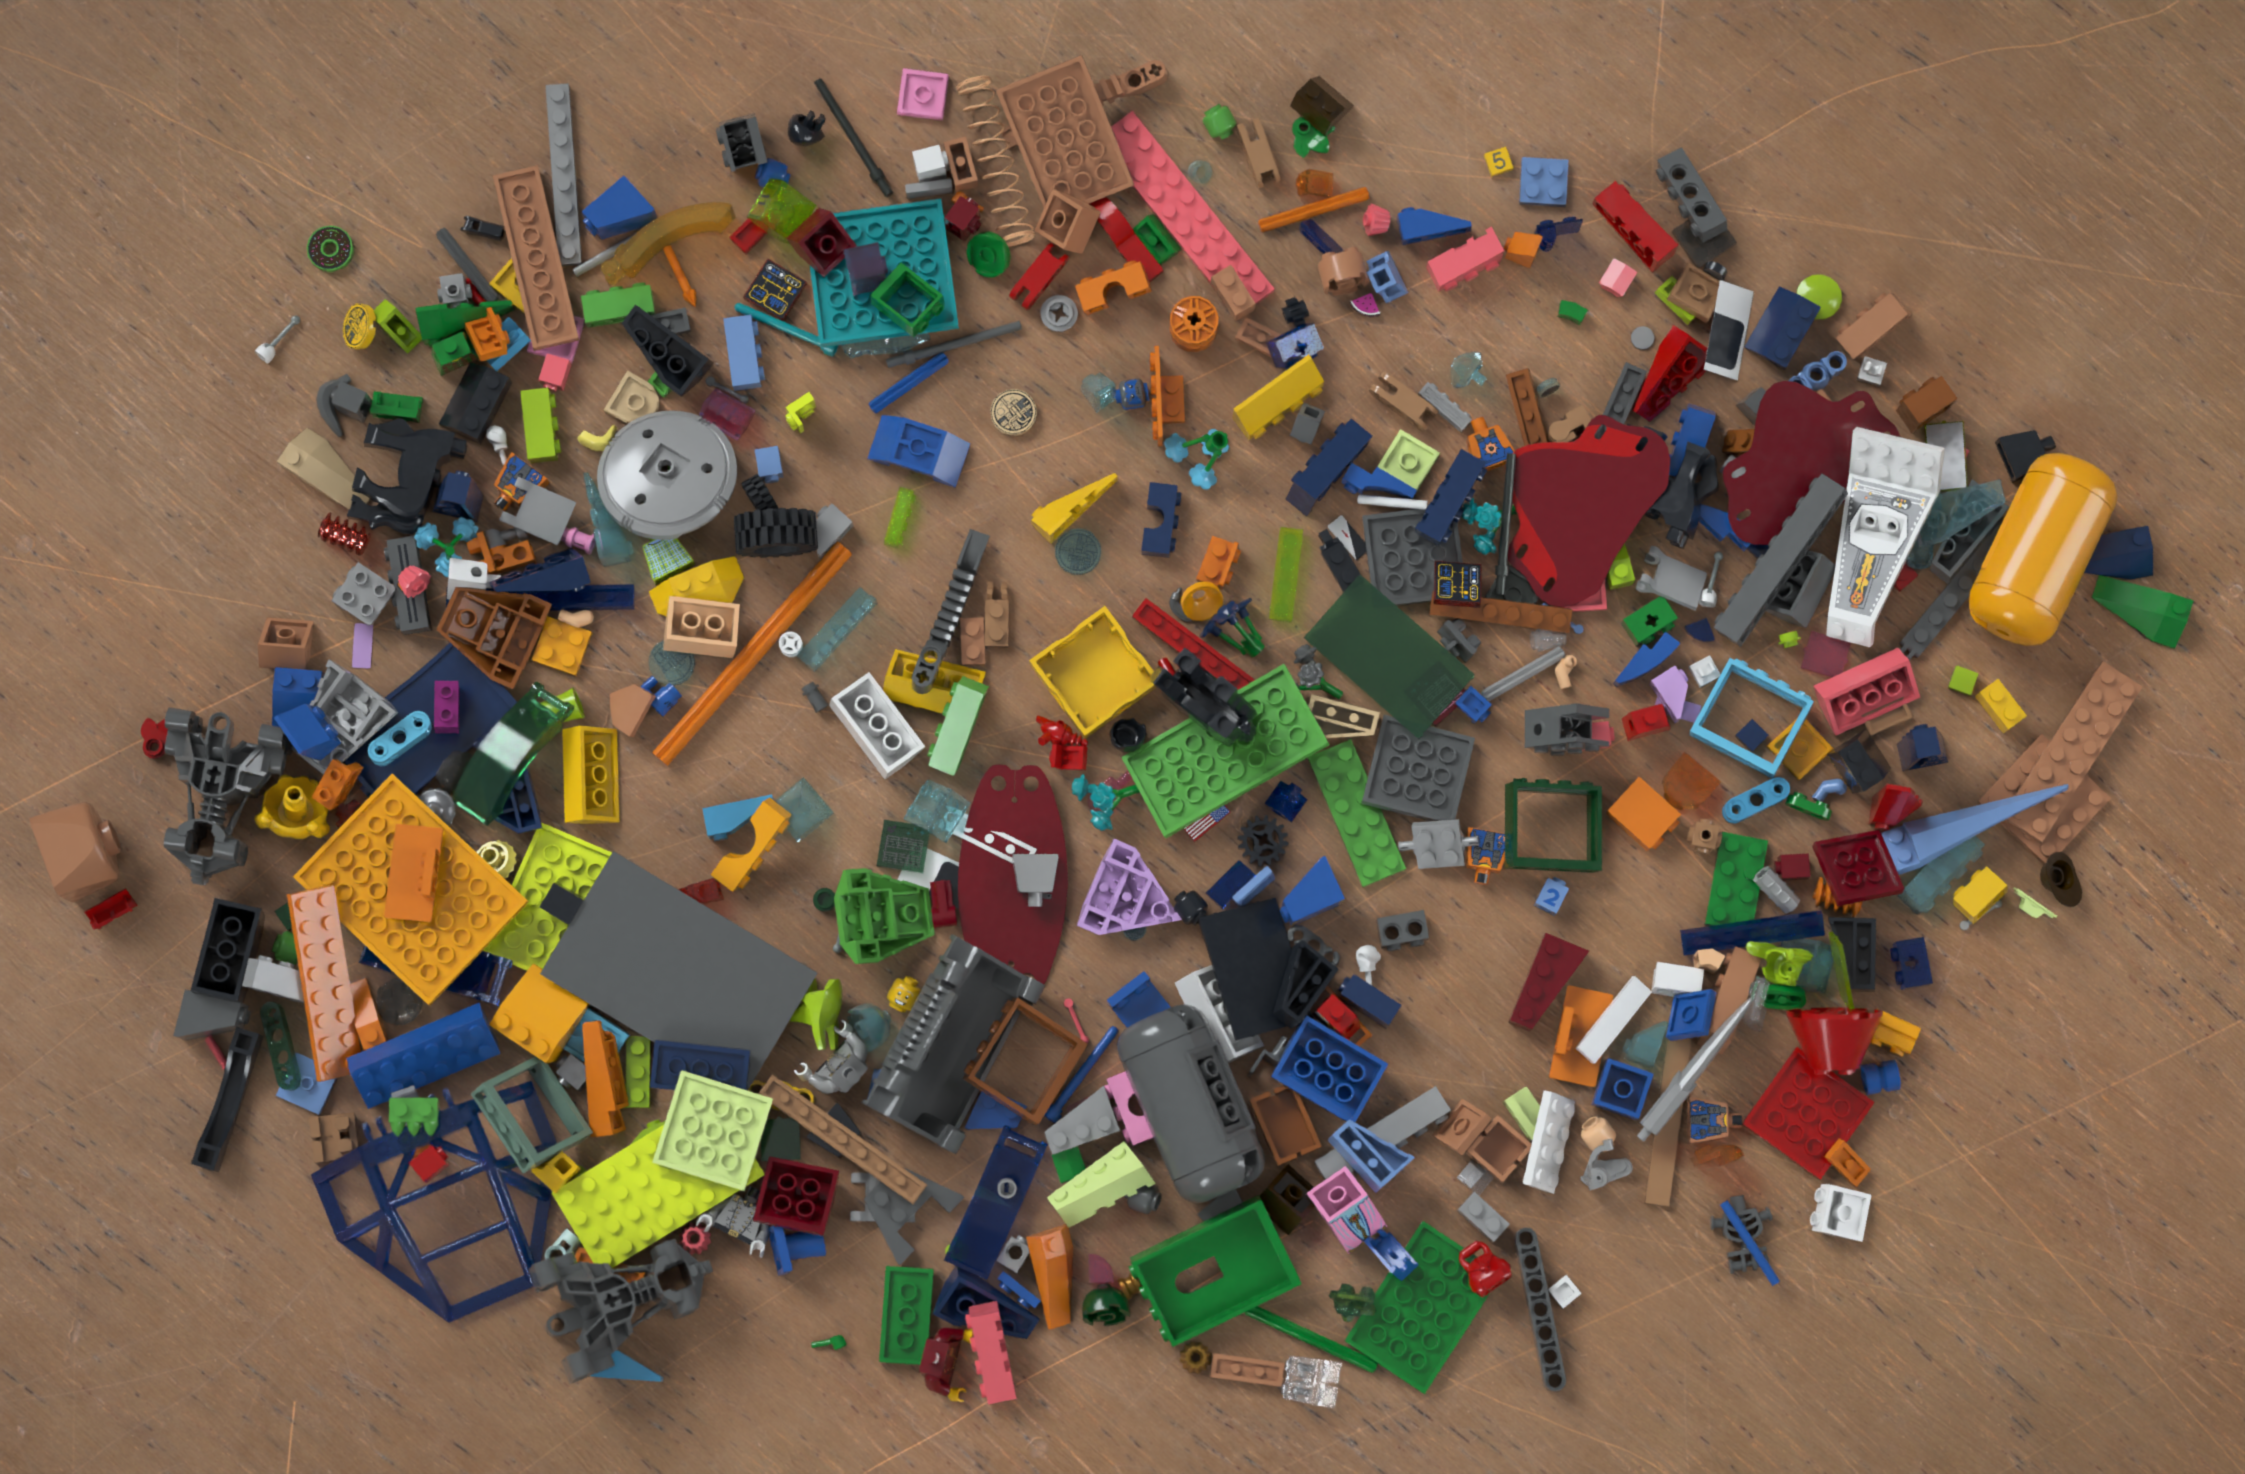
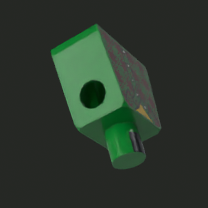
[431,332,479,376]

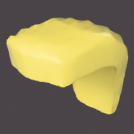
[577,425,617,451]

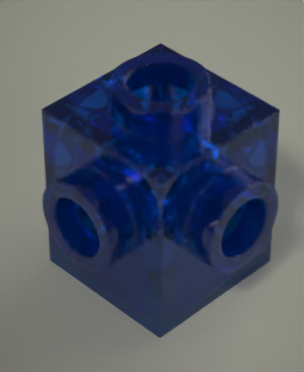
[1264,781,1307,823]

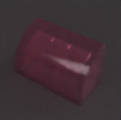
[699,388,756,441]
[1088,1254,1114,1284]

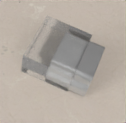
[1457,1160,1494,1195]

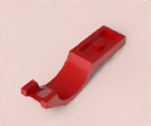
[1089,197,1164,283]

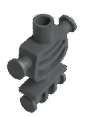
[1710,1195,1773,1274]

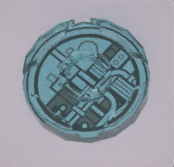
[1055,528,1101,575]
[649,640,696,686]

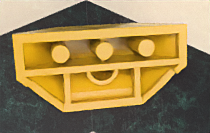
[649,556,744,616]

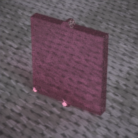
[1801,631,1851,677]

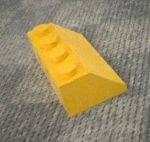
[1232,354,1324,440]
[883,649,986,713]
[562,726,619,824]

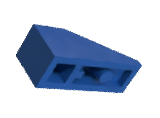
[1397,207,1472,245]

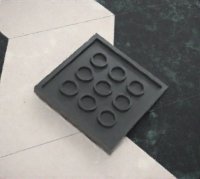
[1362,509,1463,609]
[1361,715,1475,821]

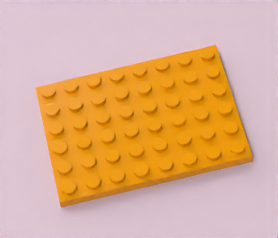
[293,774,529,1006]

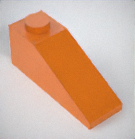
[350,978,389,1051]

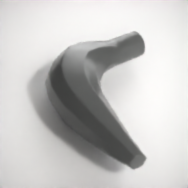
[316,374,352,437]

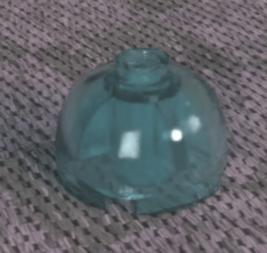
[847,1003,891,1052]

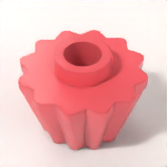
[1363,204,1390,236]
[398,565,431,598]
[679,1223,711,1255]

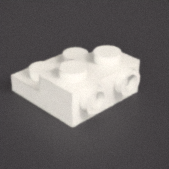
[1810,1184,1871,1242]

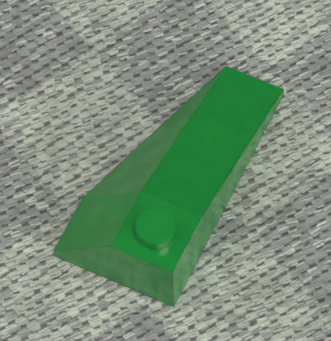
[416,300,515,347]
[2091,575,2194,649]

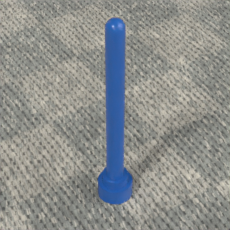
[1044,1026,1118,1123]

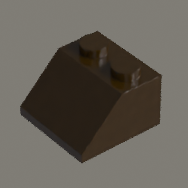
[1290,76,1354,136]
[1260,1164,1315,1235]

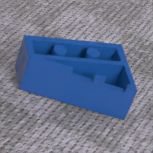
[1669,403,1716,477]

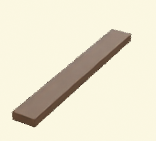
[1645,1038,1692,1207]
[758,1074,927,1205]

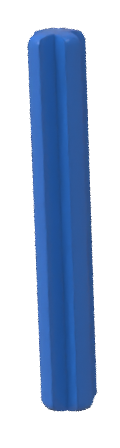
[869,352,949,413]

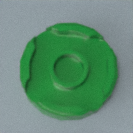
[966,231,1011,278]

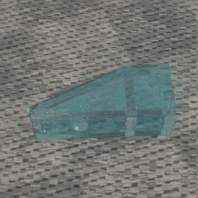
[1081,373,1116,413]

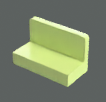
[1503,1087,1540,1142]

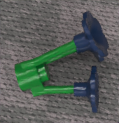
[1199,598,1265,658]

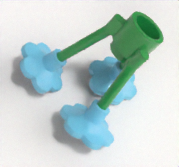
[1164,429,1229,490]

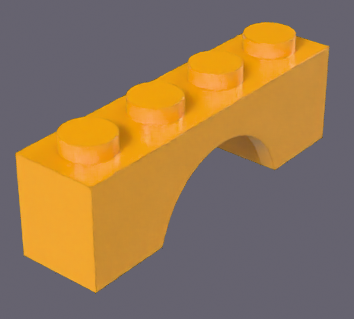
[711,798,792,892]

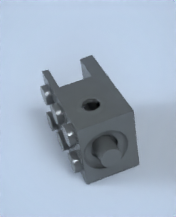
[716,113,767,172]
[1525,703,1609,756]

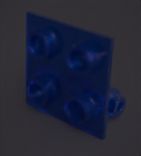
[1534,217,1583,252]

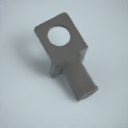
[1247,1036,1289,1078]

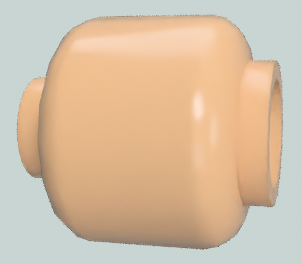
[1581,1116,1616,1152]

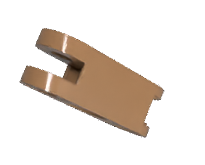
[1236,118,1281,189]
[1369,371,1438,431]

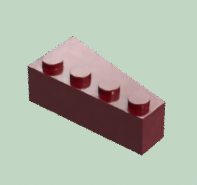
[1508,933,1589,1031]

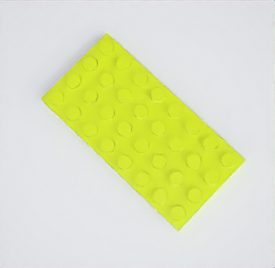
[552,1125,765,1269]

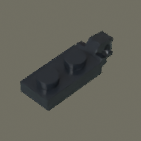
[1318,529,1365,594]

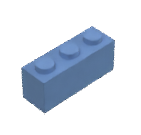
[723,315,765,391]

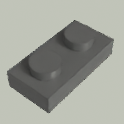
[651,307,691,335]

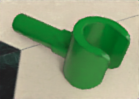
[811,1335,847,1350]

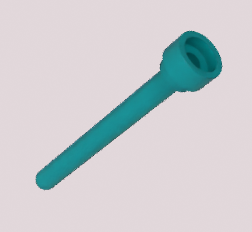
[734,303,839,357]

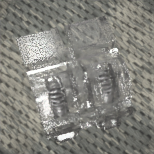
[1281,1356,1342,1409]

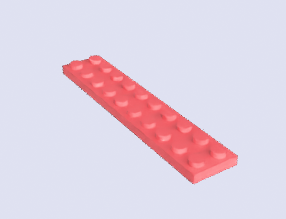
[1111,111,1275,304]

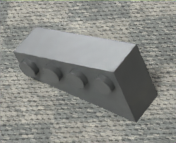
[1930,479,2009,584]

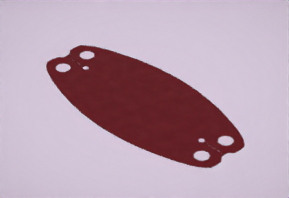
[958,764,1068,984]

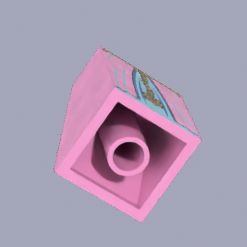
[1307,1166,1388,1254]

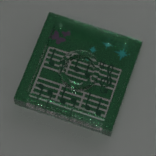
[876,819,931,874]

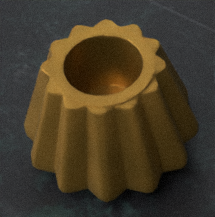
[1179,1341,1212,1374]

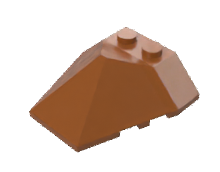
[436,587,552,690]

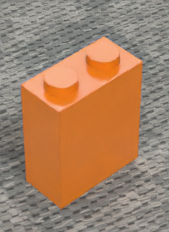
[1605,777,1681,851]

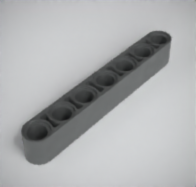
[1514,1228,1566,1391]

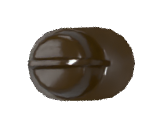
[2040,852,2082,907]

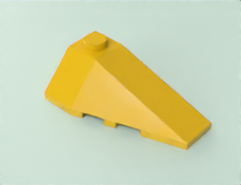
[1031,473,1118,544]

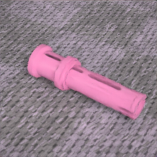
[560,527,597,555]

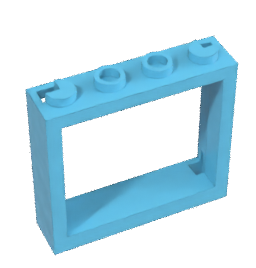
[1689,658,1814,778]

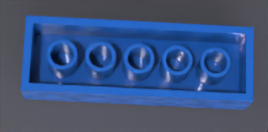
[347,1003,501,1109]

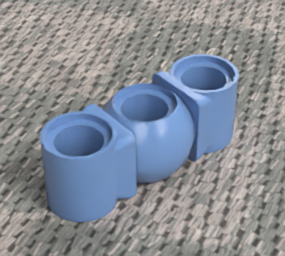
[1789,351,1847,391]

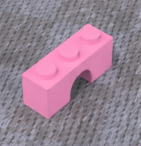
[1104,1072,1154,1147]

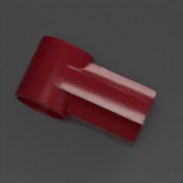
[930,880,957,928]

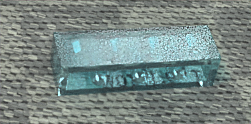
[1897,836,1985,915]

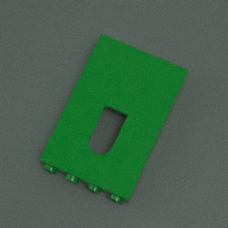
[1128,1195,1302,1347]

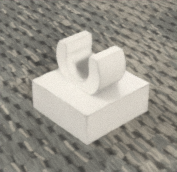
[1857,356,1887,387]
[1688,655,1721,688]

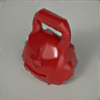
[1459,1241,1512,1297]

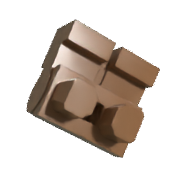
[1547,405,1591,442]
[309,1112,360,1164]

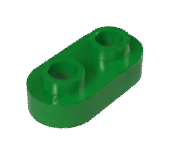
[1785,792,1832,821]
[1758,984,1806,1010]

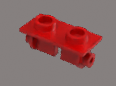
[84,888,138,930]

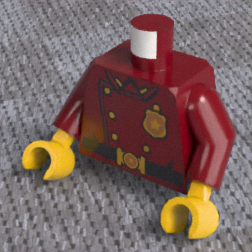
[919,1327,973,1402]

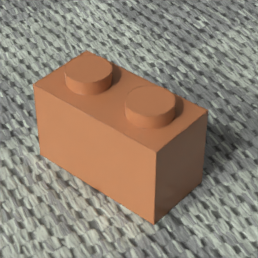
[943,137,978,193]
[1211,265,1256,322]

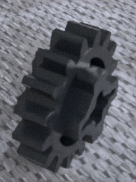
[1237,815,1289,867]

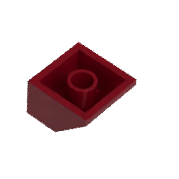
[786,208,857,277]

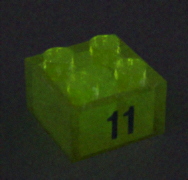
[747,178,817,244]

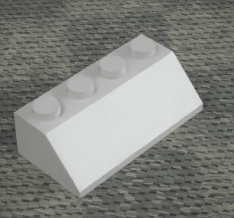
[829,672,925,779]
[1175,965,1264,1063]

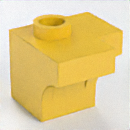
[531,1151,581,1194]

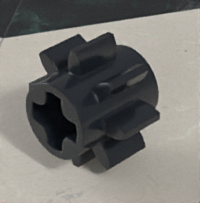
[1281,297,1309,327]

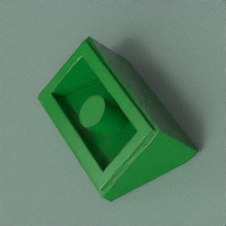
[1133,214,1181,266]

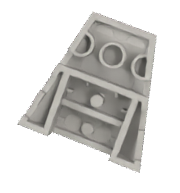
[292,659,398,775]

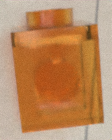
[1296,169,1333,197]

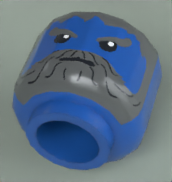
[1115,378,1149,410]

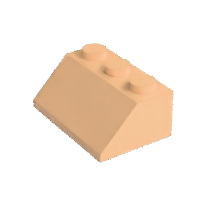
[663,596,740,658]

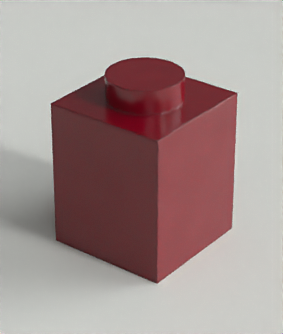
[1774,853,1810,881]

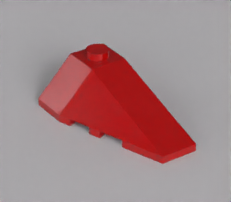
[1633,325,1708,422]
[1869,784,1923,830]

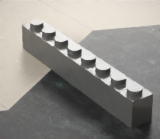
[1714,474,1848,647]

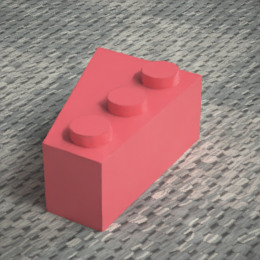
[1426,226,1504,292]

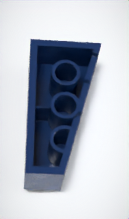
[432,471,484,522]

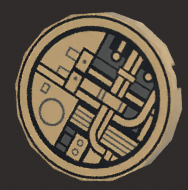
[990,389,1037,436]

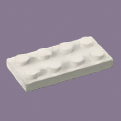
[1523,1091,1575,1194]

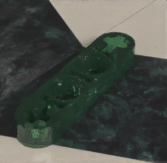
[260,1002,301,1091]

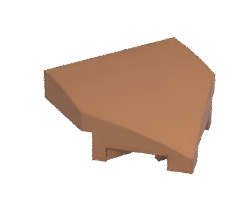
[610,684,656,737]

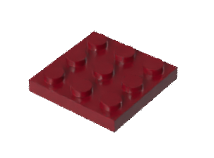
[1812,830,1905,906]

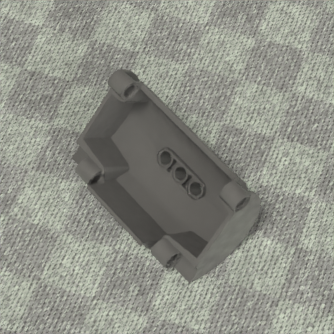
[861,935,1045,1154]

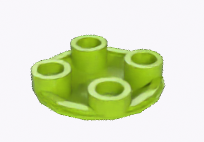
[1796,274,1842,320]

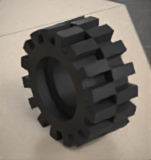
[741,474,779,510]

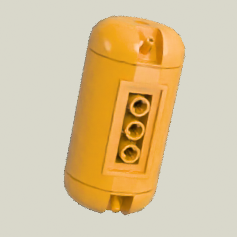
[1969,453,2118,646]

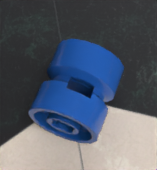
[1861,1059,1901,1095]

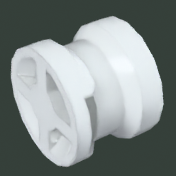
[779,632,803,657]

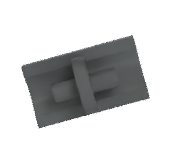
[1437,618,1481,663]

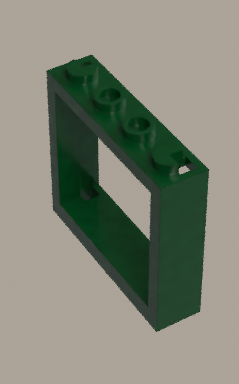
[1505,778,1602,873]

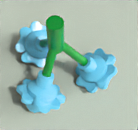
[414,517,478,577]

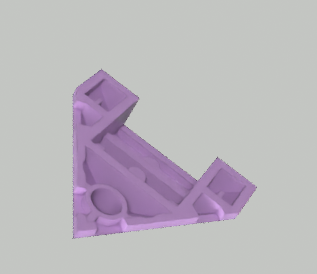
[1077,839,1182,935]

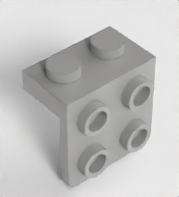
[332,562,396,625]

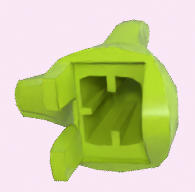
[789,978,843,1050]

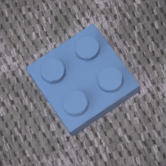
[1519,157,1568,207]

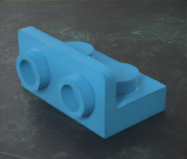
[487,317,531,371]

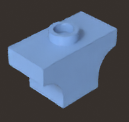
[1366,251,1408,303]

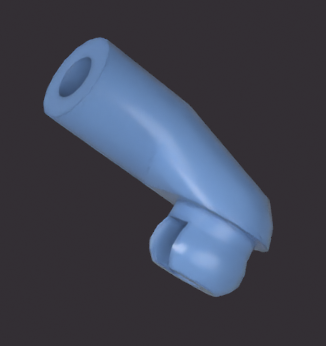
[1812,778,1847,802]

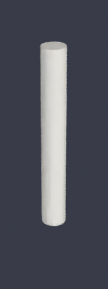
[1358,494,1428,510]

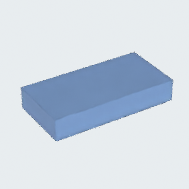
[1232,866,1275,907]

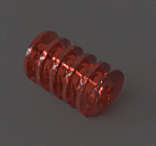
[317,512,371,556]

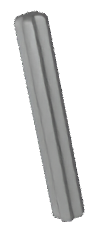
[1481,647,1566,702]

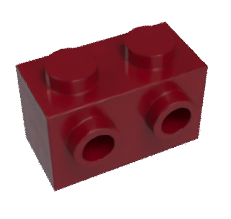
[944,196,982,242]

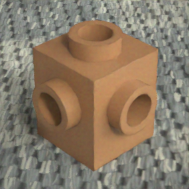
[1686,819,1722,855]

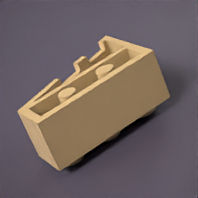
[1308,694,1380,738]

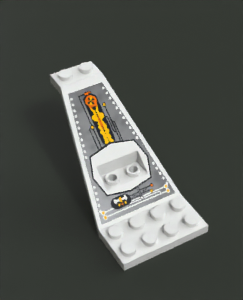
[1826,427,1945,647]

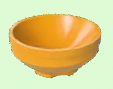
[1181,582,1224,621]

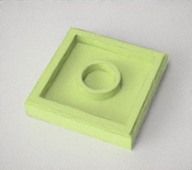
[1377,429,1440,493]

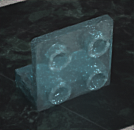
[904,780,971,843]

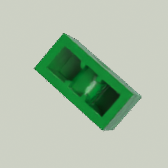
[1621,596,1678,646]

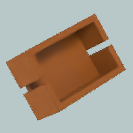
[1249,1085,1322,1167]

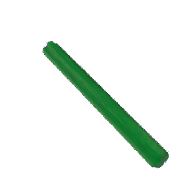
[1245,1306,1378,1373]

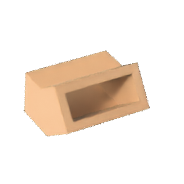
[1692,949,1725,975]

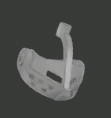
[1580,1139,1633,1190]

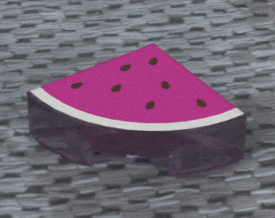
[1350,293,1380,317]

